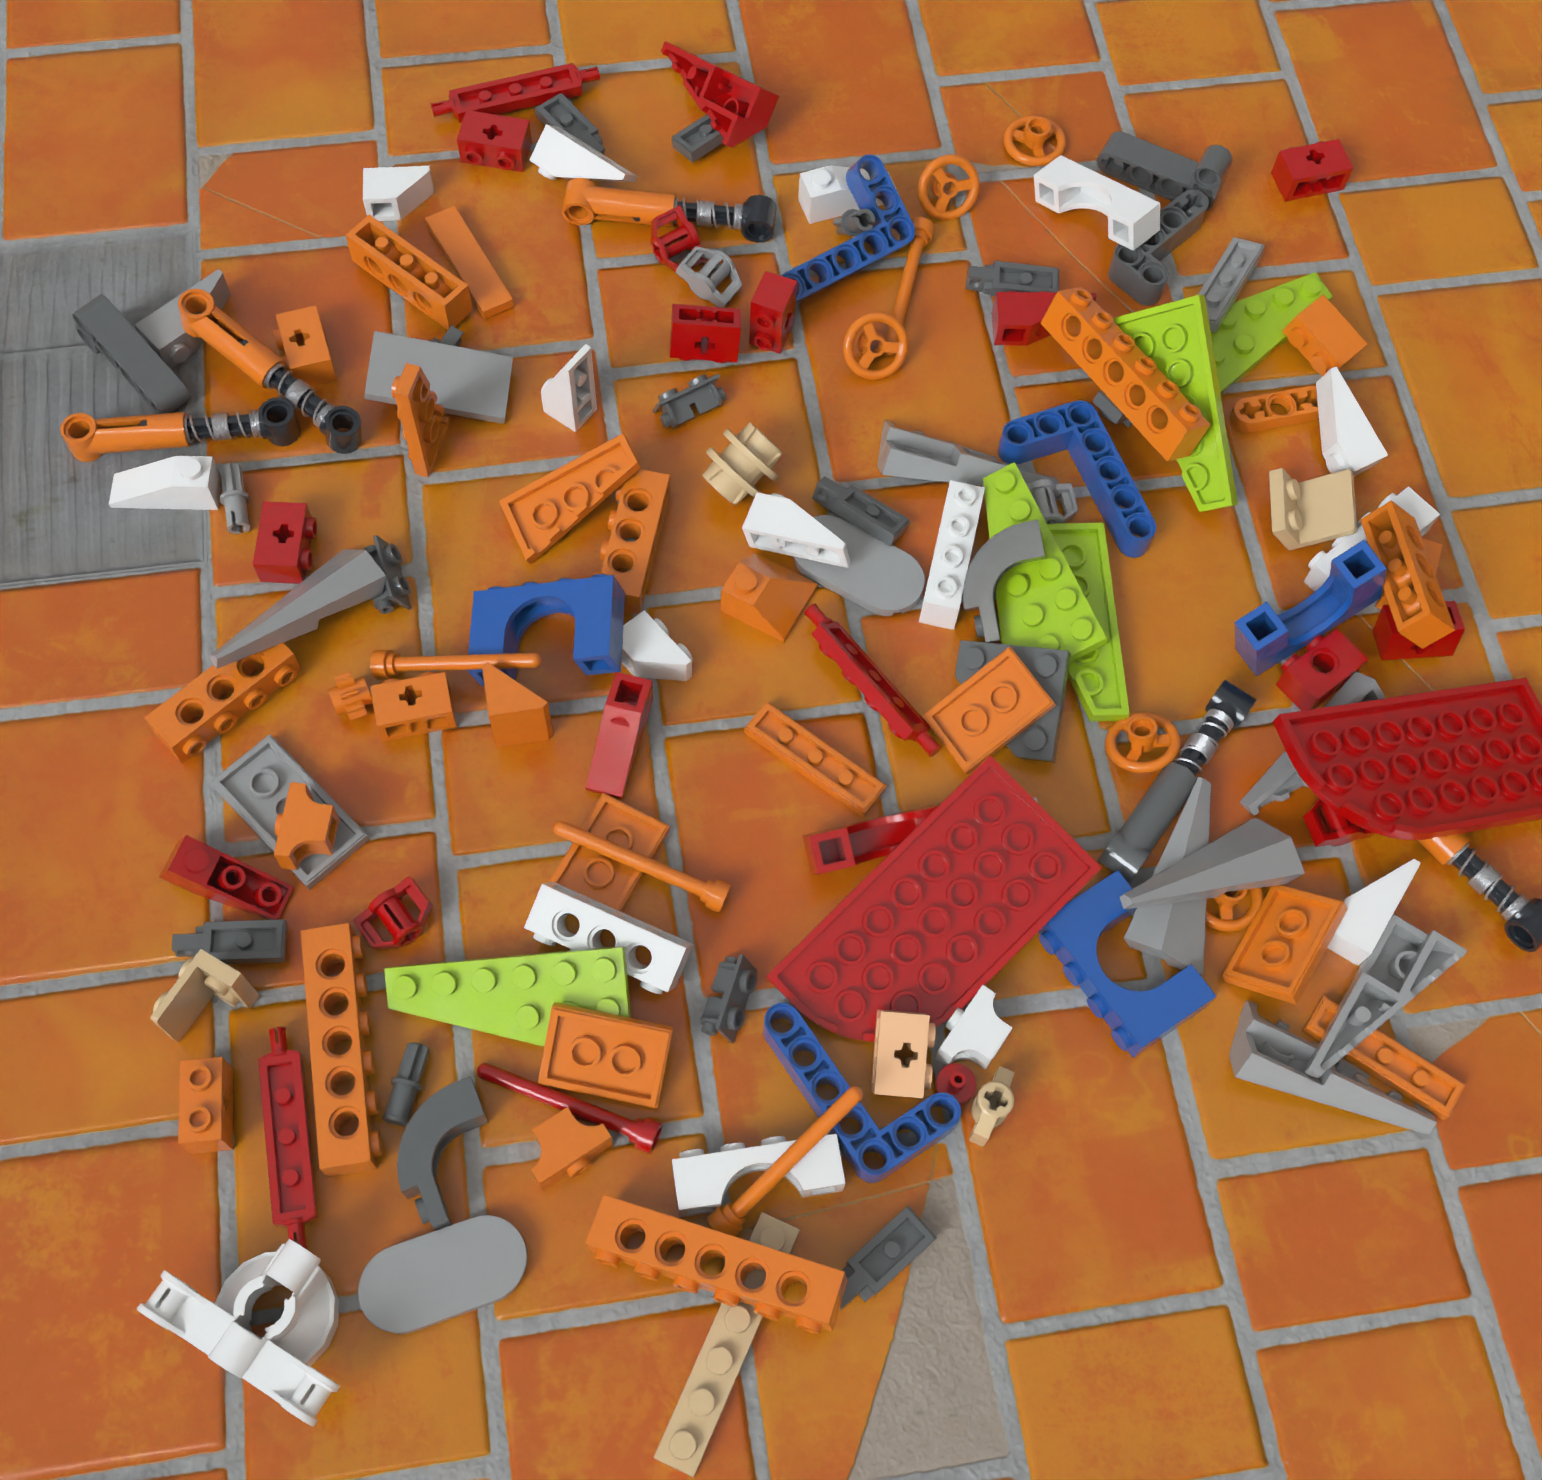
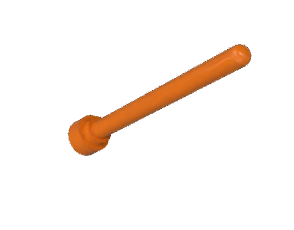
[885,217,935,355]
[370,650,542,680]
[554,821,731,913]
[707,1086,863,1237]

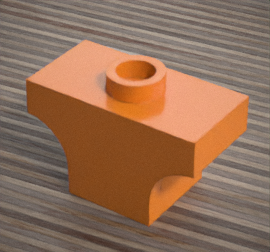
[273,782,340,870]
[531,1107,613,1191]

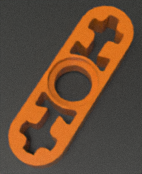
[1230,386,1319,433]

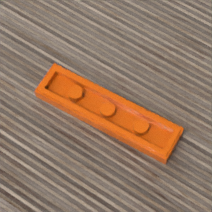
[425,206,514,319]
[744,702,887,818]
[1302,996,1466,1121]

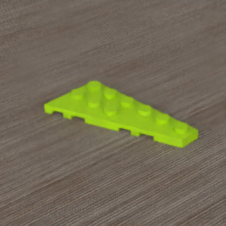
[1211,272,1333,396]

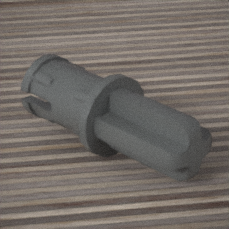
[833,209,875,236]
[382,1042,430,1126]

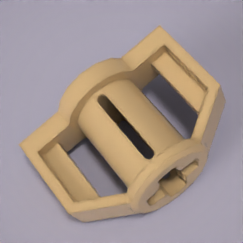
[968,1066,1015,1147]

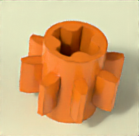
[327,671,373,721]

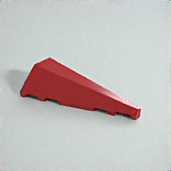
[661,41,779,148]

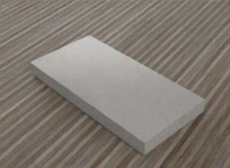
[364,331,513,424]
[209,734,370,890]

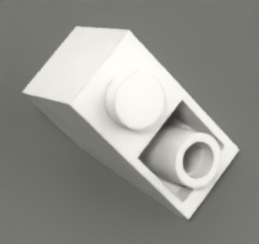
[363,166,434,221]
[622,610,693,681]

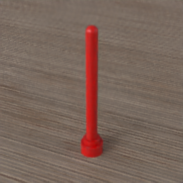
[477,1063,663,1154]

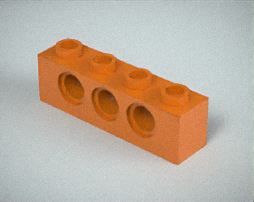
[345,215,473,330]
[594,469,670,614]
[1361,500,1455,649]
[144,643,301,763]

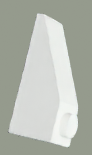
[530,124,638,182]
[798,165,900,224]
[541,344,597,432]
[1316,366,1388,477]
[109,456,222,510]
[742,492,851,568]
[1327,859,1421,966]

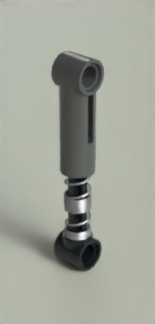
[1097,680,1257,883]

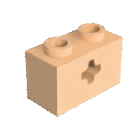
[871,1009,936,1098]

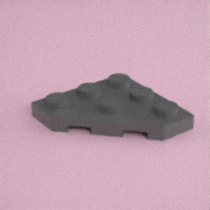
[955,640,1071,763]

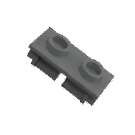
[652,374,726,428]
[364,535,411,614]
[700,954,757,1043]

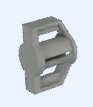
[675,246,742,308]
[1027,479,1078,524]

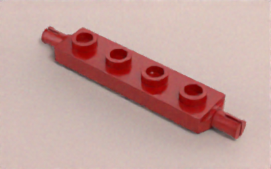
[430,63,600,123]
[804,604,942,757]
[258,1027,319,1249]

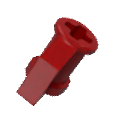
[650,205,708,272]
[1303,798,1376,847]
[352,876,433,950]

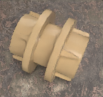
[702,422,783,506]

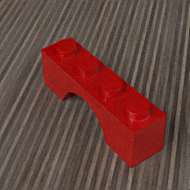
[802,803,941,875]

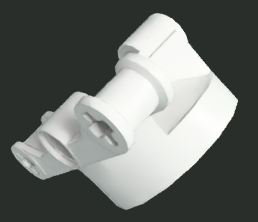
[137,1239,341,1427]

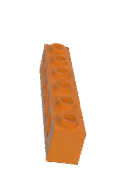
[1041,287,1211,462]
[301,923,383,1177]
[585,1194,848,1334]

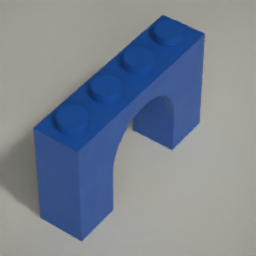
[1235,540,1387,677]
[467,574,625,686]
[1039,870,1216,1058]

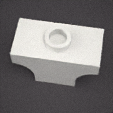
[935,985,1012,1070]

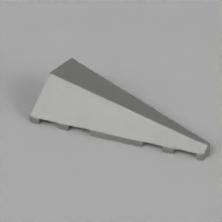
[877,420,1059,486]
[210,549,386,669]
[1240,671,1385,815]
[1124,777,1212,977]
[1120,818,1305,909]
[1304,914,1467,1078]
[1229,1000,1437,1135]

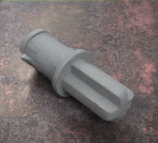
[220,463,251,534]

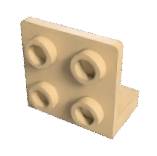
[1269,468,1357,551]
[150,949,260,1042]

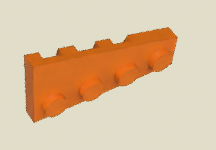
[392,363,451,477]
[499,433,641,564]

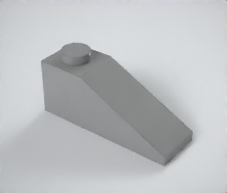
[135,269,231,369]

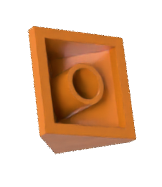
[482,662,554,747]

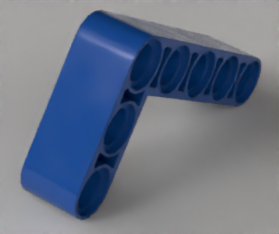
[781,154,915,304]
[997,400,1156,558]
[763,1003,961,1183]

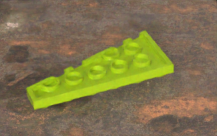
[1113,295,1238,512]
[983,462,1109,662]
[1047,523,1130,722]
[384,946,631,1047]

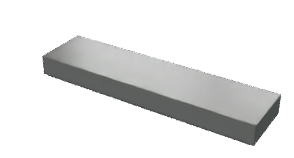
[1198,237,1265,333]

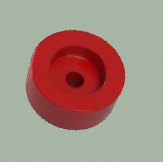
[934,1063,976,1106]

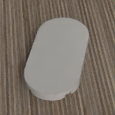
[793,515,925,616]
[358,1215,528,1334]

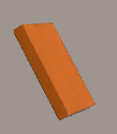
[922,646,1057,774]
[549,793,670,912]
[1222,885,1348,1005]
[538,1002,674,1108]

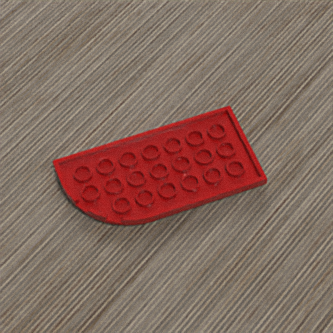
[1273,678,1542,840]
[765,755,1102,1042]

